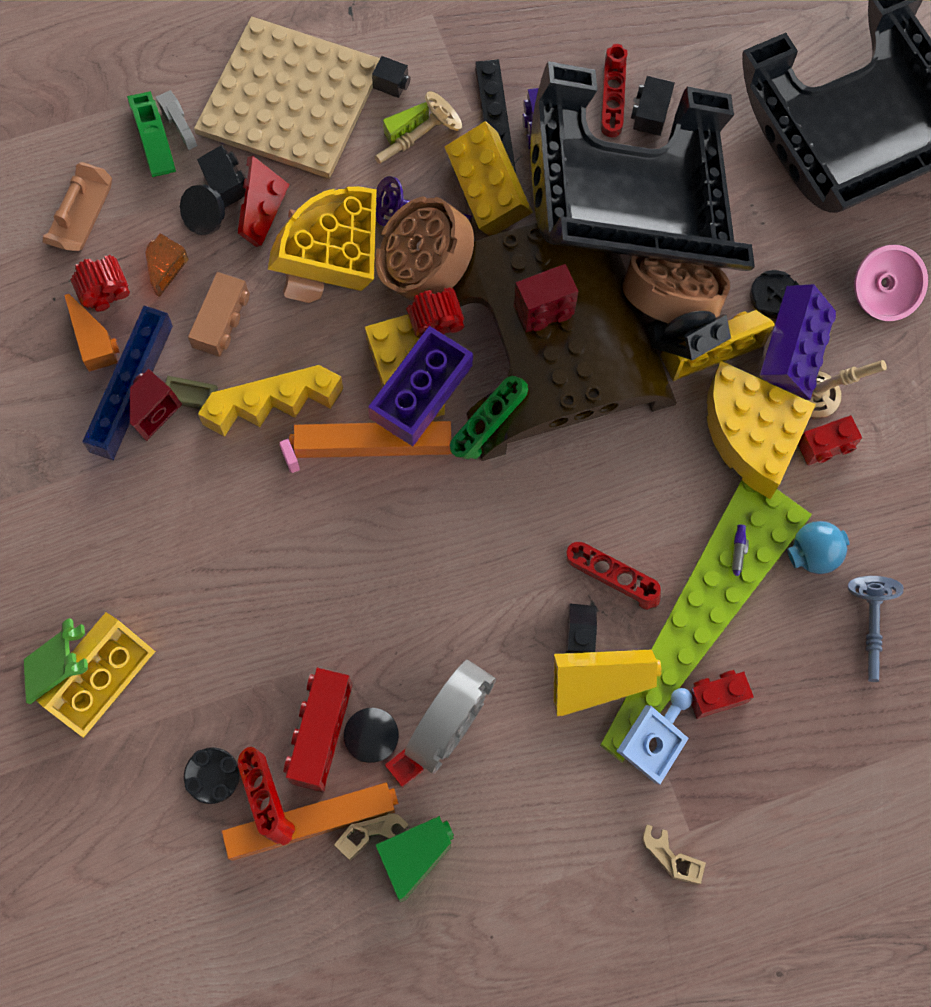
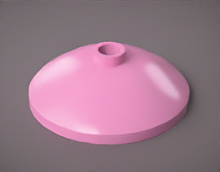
[854,245,928,321]

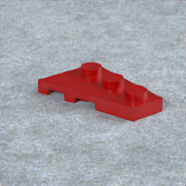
[237,156,290,247]

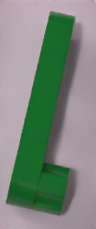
[450,376,528,460]

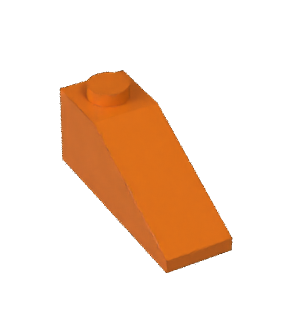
[64,294,120,372]

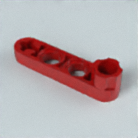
[601,44,628,138]
[566,541,661,610]
[237,747,295,846]

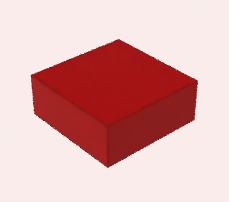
[385,748,424,788]

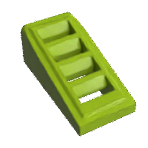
[383,102,429,146]

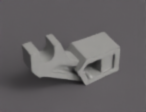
[155,90,197,150]

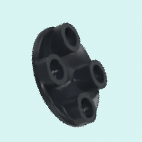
[344,708,399,763]
[184,747,240,804]

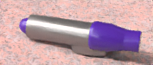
[732,525,749,576]

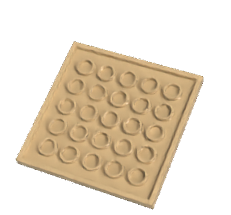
[194,16,380,179]

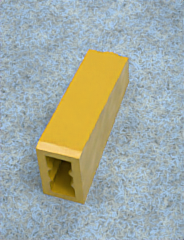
[553,650,661,716]

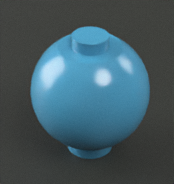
[787,521,850,574]

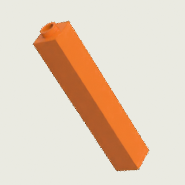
[289,421,452,458]
[222,782,399,861]

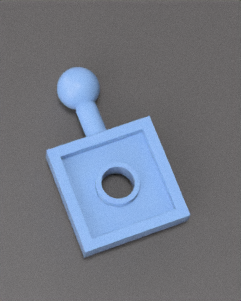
[617,688,693,784]

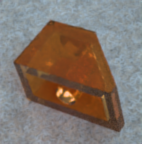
[145,233,189,297]

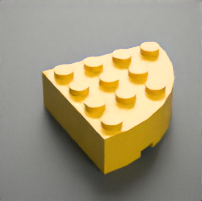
[268,186,376,291]
[707,361,816,499]

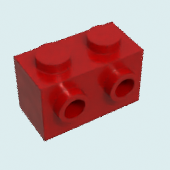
[798,415,862,465]
[690,670,754,719]

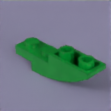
[127,91,176,177]

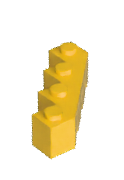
[198,365,343,437]

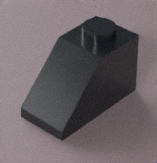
[566,603,597,654]

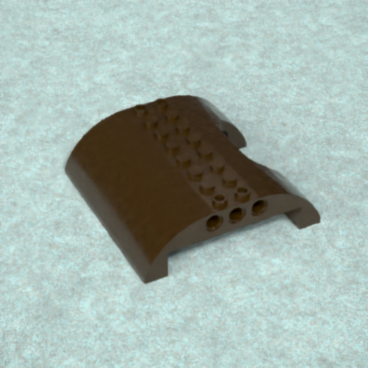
[453,223,677,461]

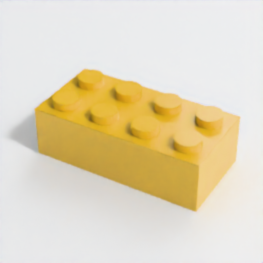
[444,121,533,236]
[365,314,445,417]

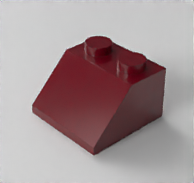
[130,369,183,441]

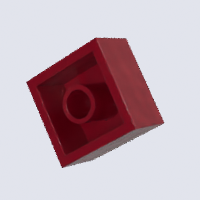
[514,264,578,332]

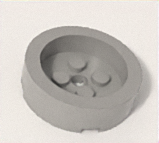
[404,660,496,774]

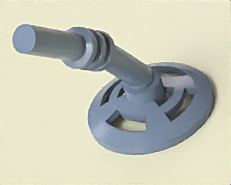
[848,576,904,682]

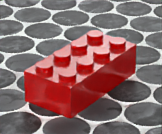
[283,667,353,793]

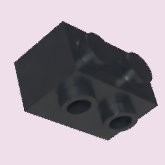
[631,76,675,136]
[197,145,246,208]

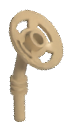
[375,91,462,164]
[807,360,887,419]

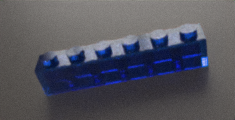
[82,305,173,461]

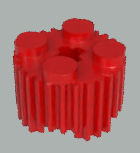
[70,255,130,312]
[406,287,465,338]

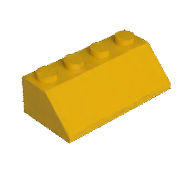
[660,310,774,381]
[36,612,156,738]

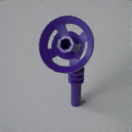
[376,176,472,226]

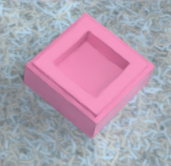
[279,439,300,473]

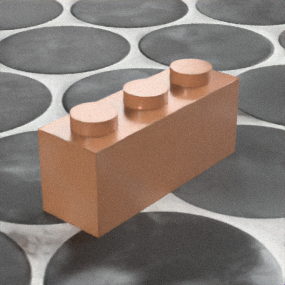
[188,272,250,357]

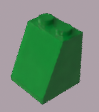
[376,816,454,903]

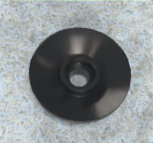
[664,311,716,340]

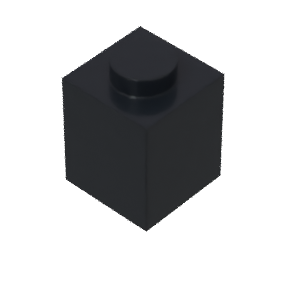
[372,56,411,98]

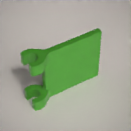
[24,618,88,704]

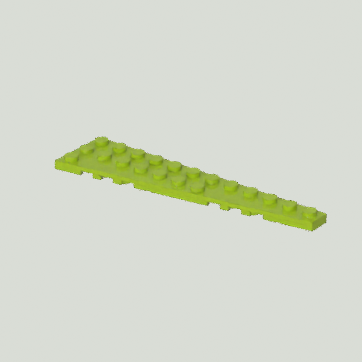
[600,480,812,762]

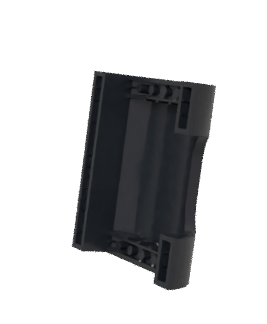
[742,0,931,213]
[530,61,755,271]

